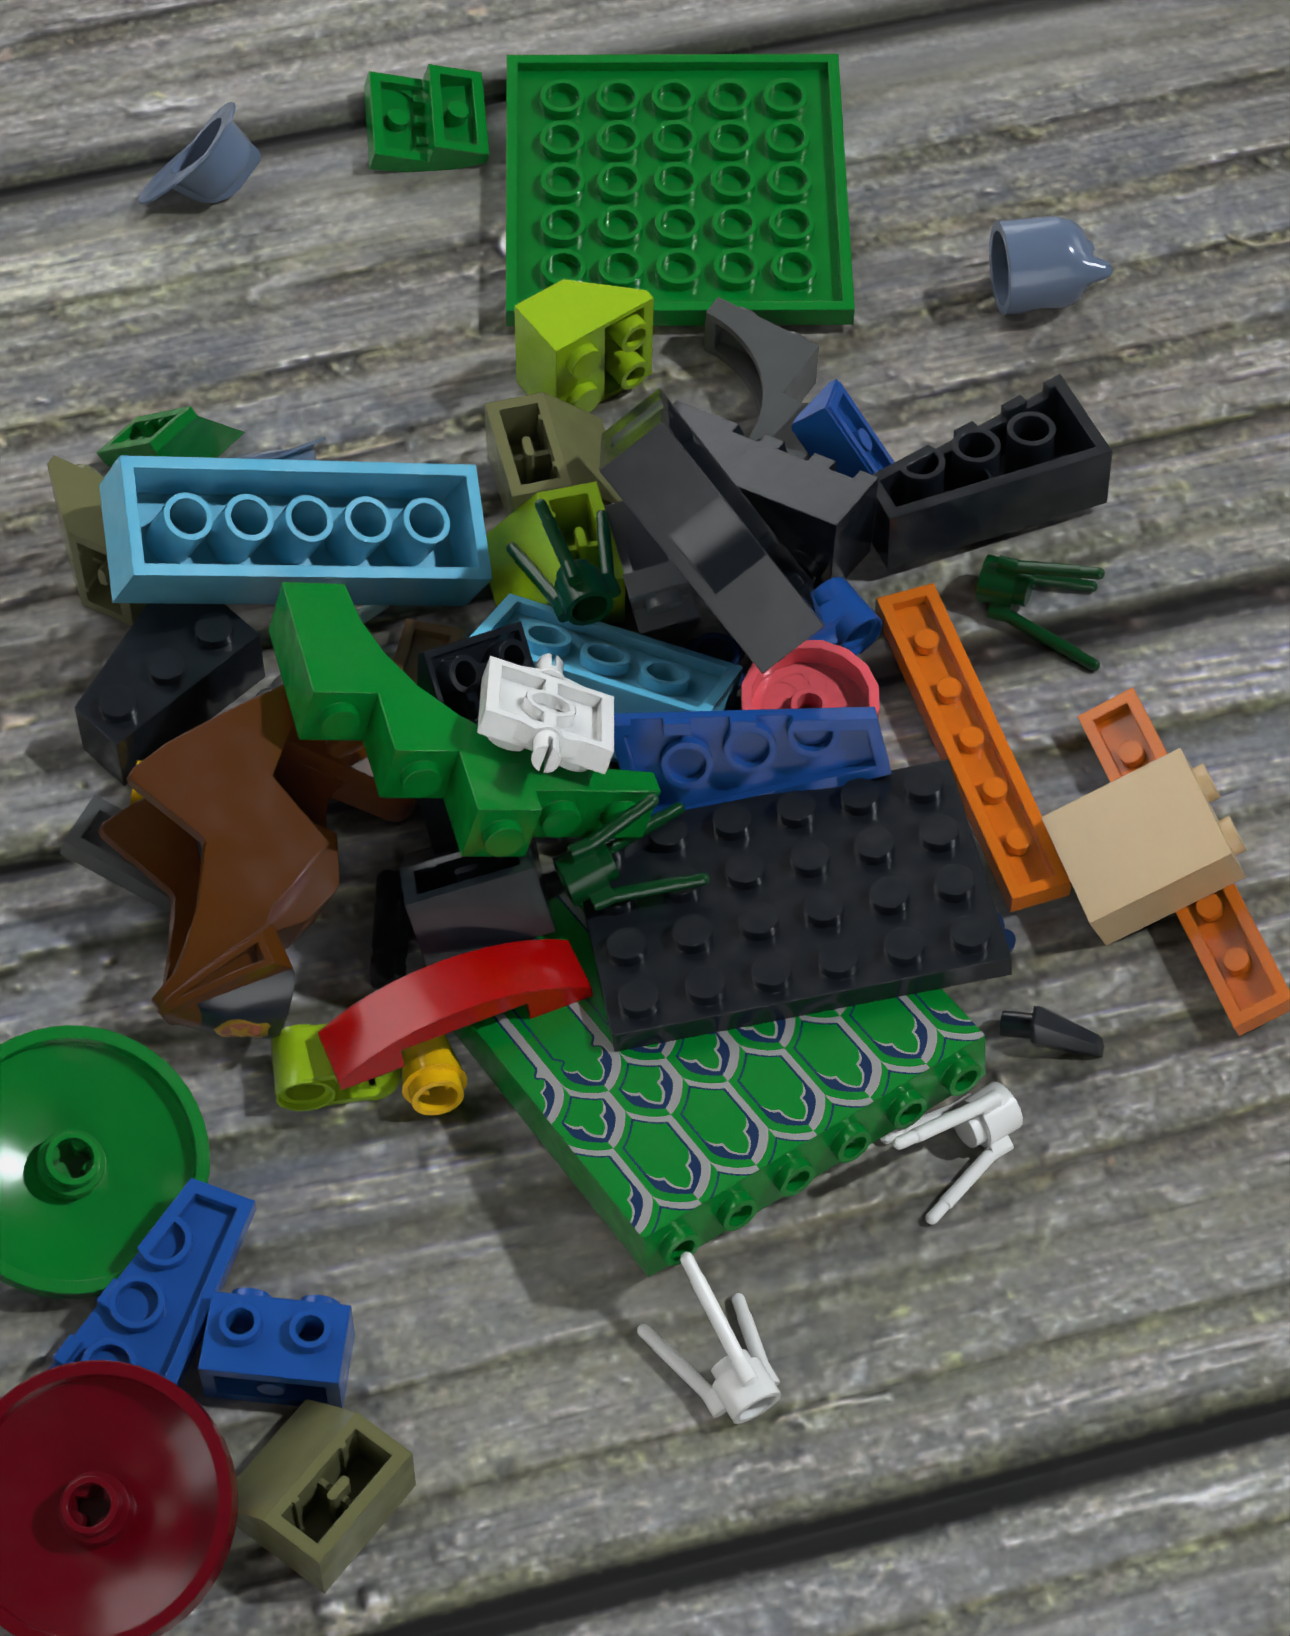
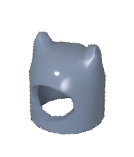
[989,216,1113,316]

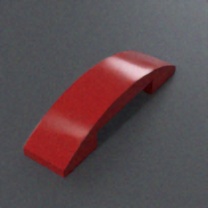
[318,939,593,1090]

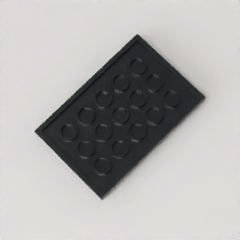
[568,759,1012,1052]

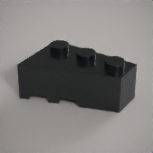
[74,603,265,787]

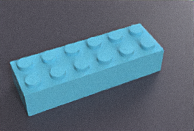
[99,455,492,606]

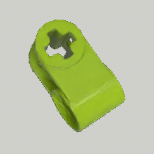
[271,1023,402,1112]

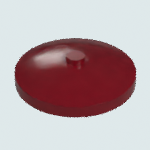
[0,1360,238,1636]

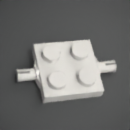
[477,653,614,774]

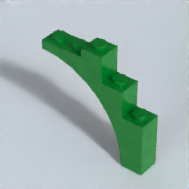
[268,582,661,857]

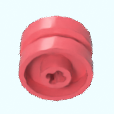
[740,640,880,718]

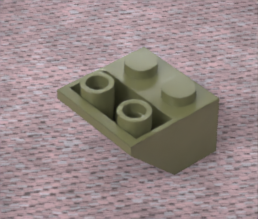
[485,392,622,517]
[47,455,147,626]
[236,1399,416,1594]

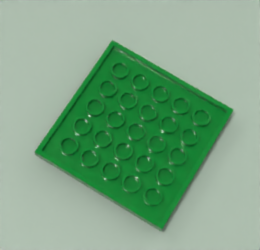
[506,54,855,326]

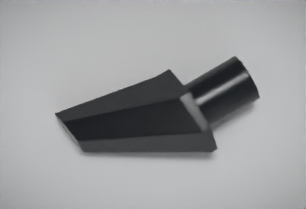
[1000,1006,1104,1057]

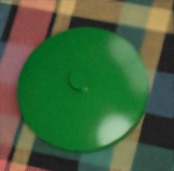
[0,1025,210,1299]

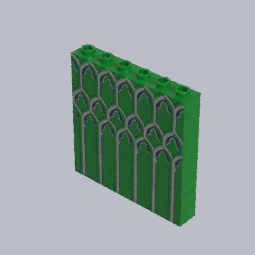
[453,892,986,1277]

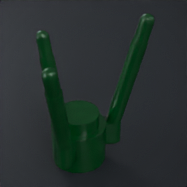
[506,499,621,626]
[975,554,1105,671]
[552,794,710,912]

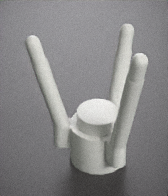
[880,1082,1023,1225]
[637,1252,781,1424]

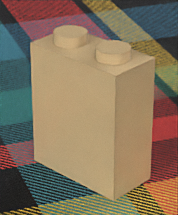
[1041,748,1247,946]

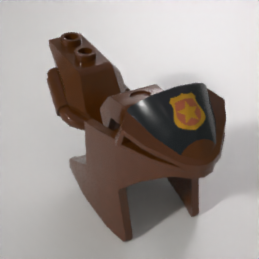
[98,684,420,1039]

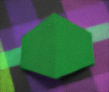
[96,406,245,467]

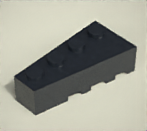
[871,374,1113,570]

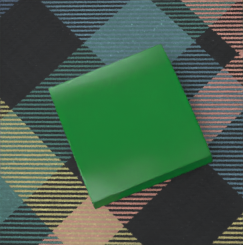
[364,64,489,172]

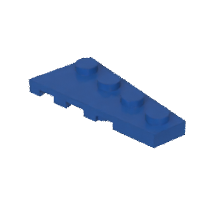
[614,707,892,815]
[47,1178,256,1387]

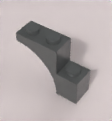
[704,297,819,461]

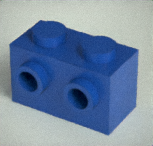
[198,1288,355,1408]

